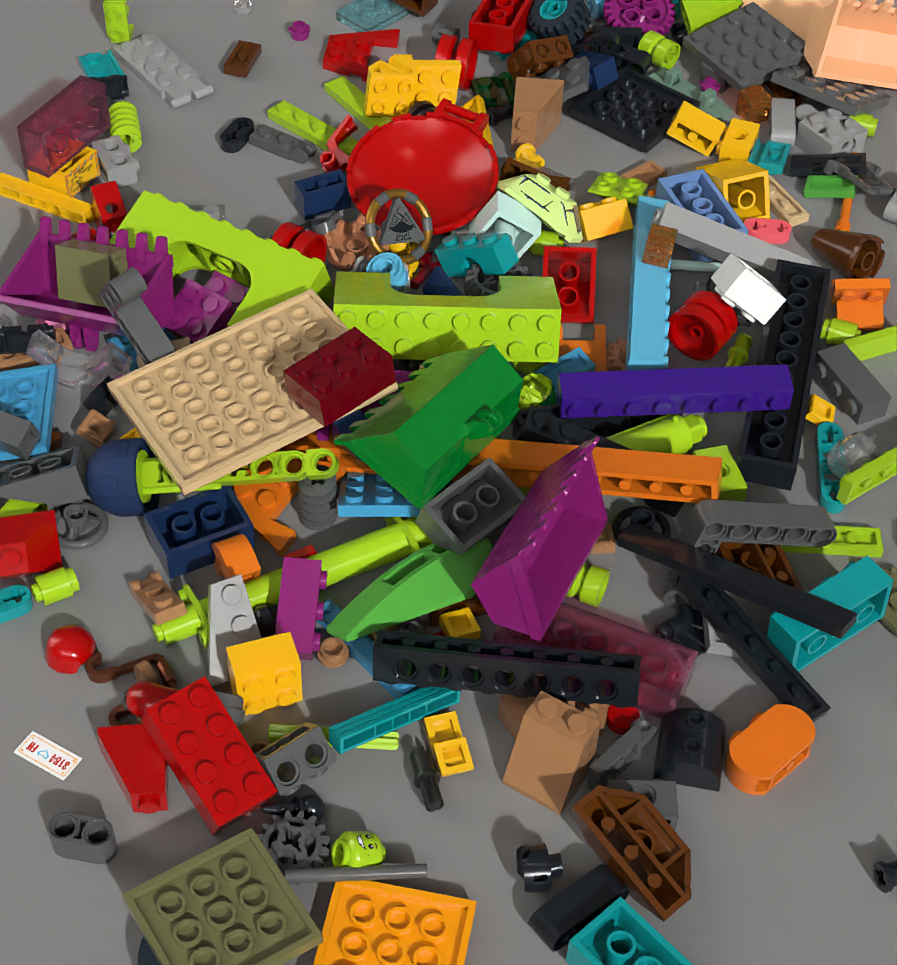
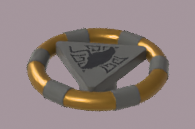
[365,188,433,265]

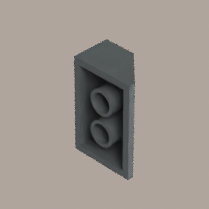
[415,457,526,555]

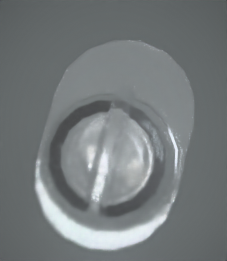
[827,432,881,480]

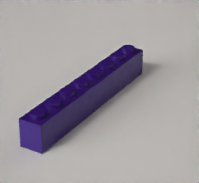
[557,364,794,418]

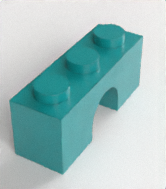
[434,231,519,277]

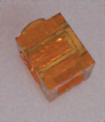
[736,84,772,123]
[642,223,678,269]

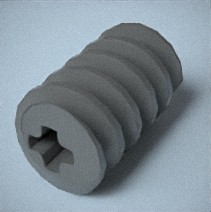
[298,465,338,530]

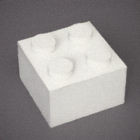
[711,253,786,325]

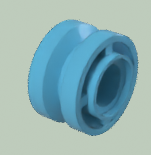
[366,252,408,292]

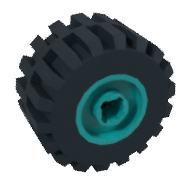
[528,0,591,45]

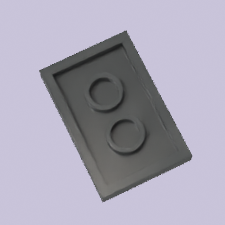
[531,55,590,101]

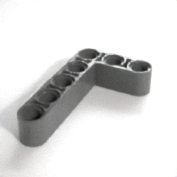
[99,267,176,365]
[676,499,837,580]

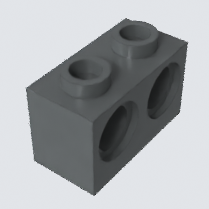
[254,722,336,796]

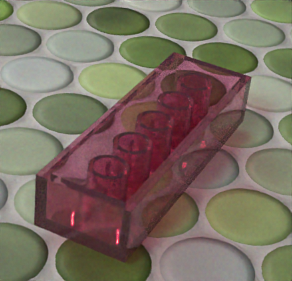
[493,602,698,719]

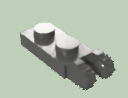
[249,124,318,164]

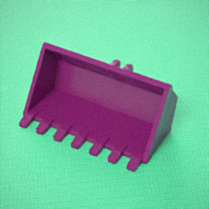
[0,216,174,352]
[471,436,608,642]

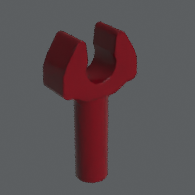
[410,252,442,290]

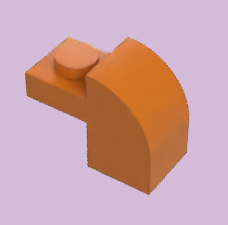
[211,534,261,582]

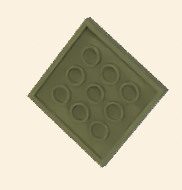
[122,827,323,965]

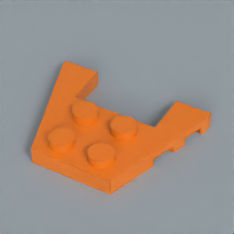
[231,458,346,557]

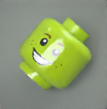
[331,831,386,867]

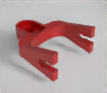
[320,114,358,173]

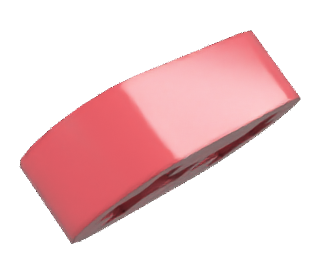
[744,218,792,244]

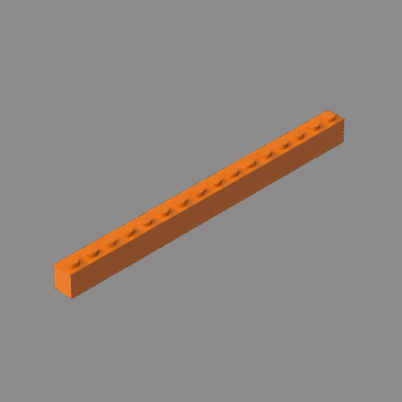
[274,425,722,503]

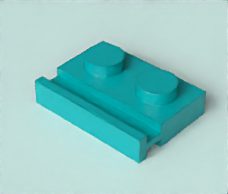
[78,50,125,78]
[748,139,791,175]

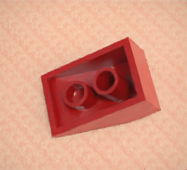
[542,246,597,324]

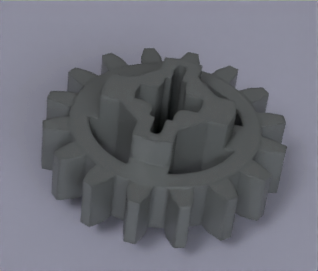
[257,810,330,885]

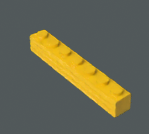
[0,172,94,224]

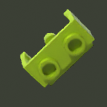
[103,0,134,43]

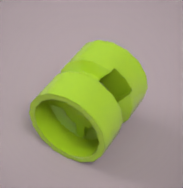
[638,30,681,70]
[566,562,611,608]

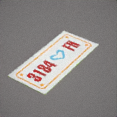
[13,731,82,781]

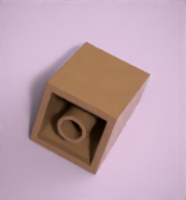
[510,77,564,151]
[502,691,601,815]

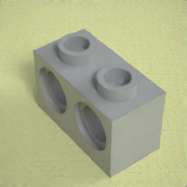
[90,135,140,188]

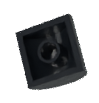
[653,708,726,792]

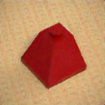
[0,510,63,580]

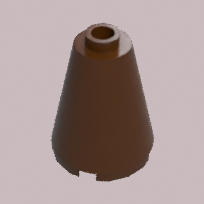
[811,228,885,279]

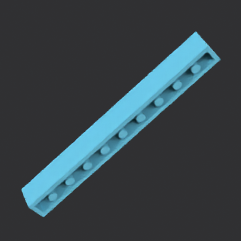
[625,196,672,371]

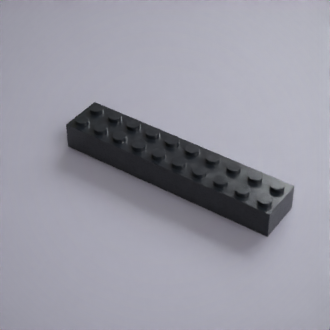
[736,259,831,491]

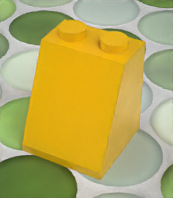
[696,158,770,223]

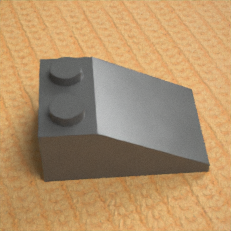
[0,444,88,506]

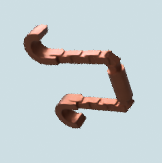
[86,653,179,726]

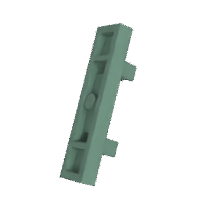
[648,66,732,122]

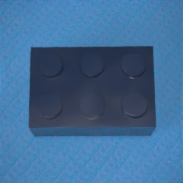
[144,486,255,579]

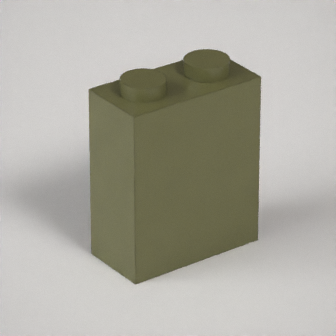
[55,239,128,308]

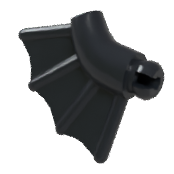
[655,604,706,663]

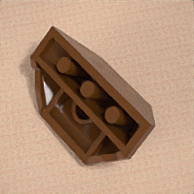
[717,542,804,591]
[571,785,691,922]

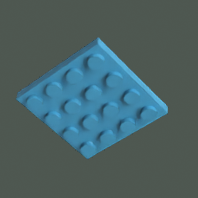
[0,364,59,461]

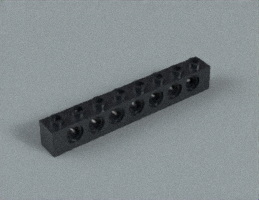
[373,630,642,708]

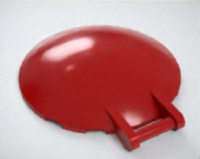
[346,98,499,235]

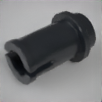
[486,102,513,126]

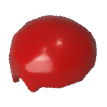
[45,624,96,674]

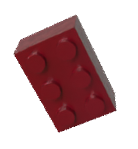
[283,327,396,427]

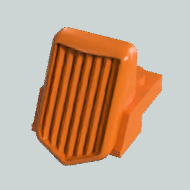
[830,278,891,331]

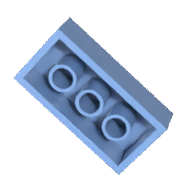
[655,169,749,262]

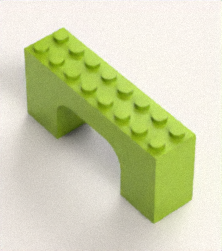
[109,190,335,327]
[333,272,562,363]

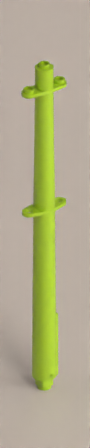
[151,414,707,649]

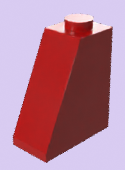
[97,724,168,814]

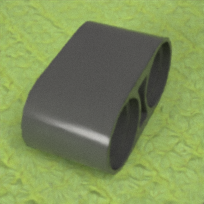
[48,812,118,864]

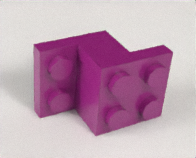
[164,270,249,344]

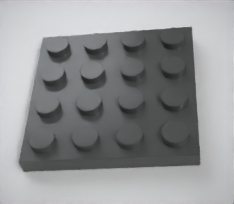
[682,2,806,94]
[770,63,891,117]

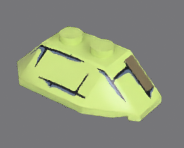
[496,173,583,243]

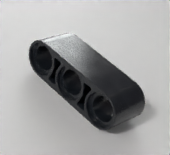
[528,864,630,952]

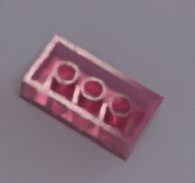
[17,75,111,178]

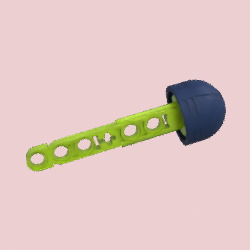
[85,438,339,517]

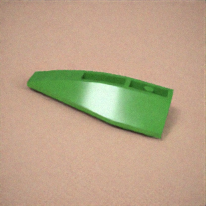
[326,537,494,642]

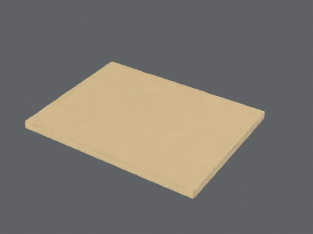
[107,289,398,495]

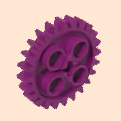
[602,0,676,37]

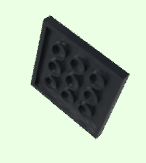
[569,66,701,153]

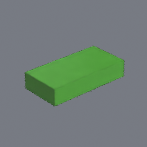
[804,175,858,198]

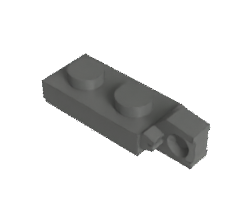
[587,716,657,790]

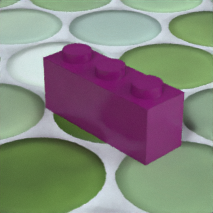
[275,557,328,661]

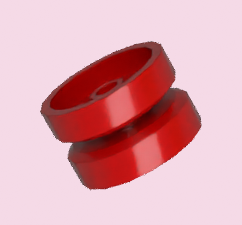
[435,34,478,91]
[271,222,327,263]
[668,290,738,361]

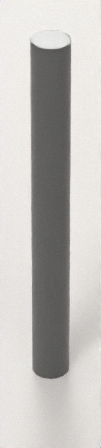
[284,864,427,884]

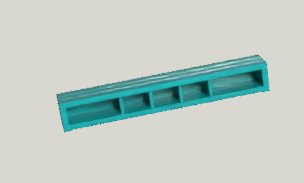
[329,686,461,754]

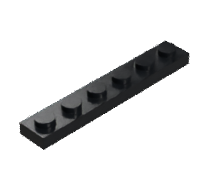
[677,575,831,723]

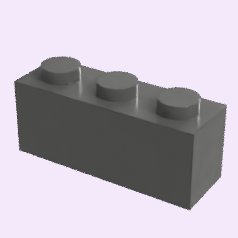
[813,343,891,425]

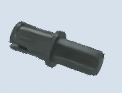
[410,748,444,812]

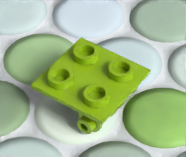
[588,172,648,206]

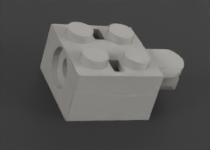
[794,104,868,155]

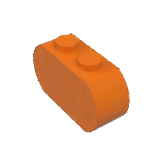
[724,704,816,795]

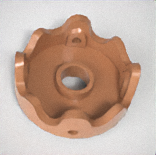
[324,214,389,272]

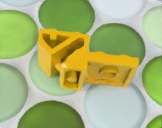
[364,54,462,116]

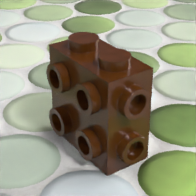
[506,35,574,81]
[499,157,571,192]

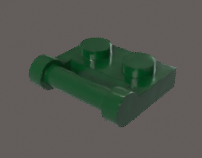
[471,72,515,112]

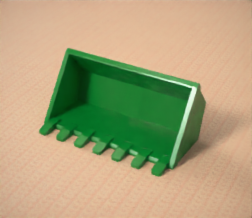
[333,344,523,509]

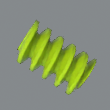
[107,101,142,153]

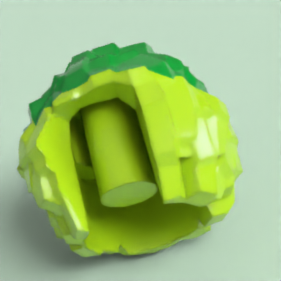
[518,373,556,411]

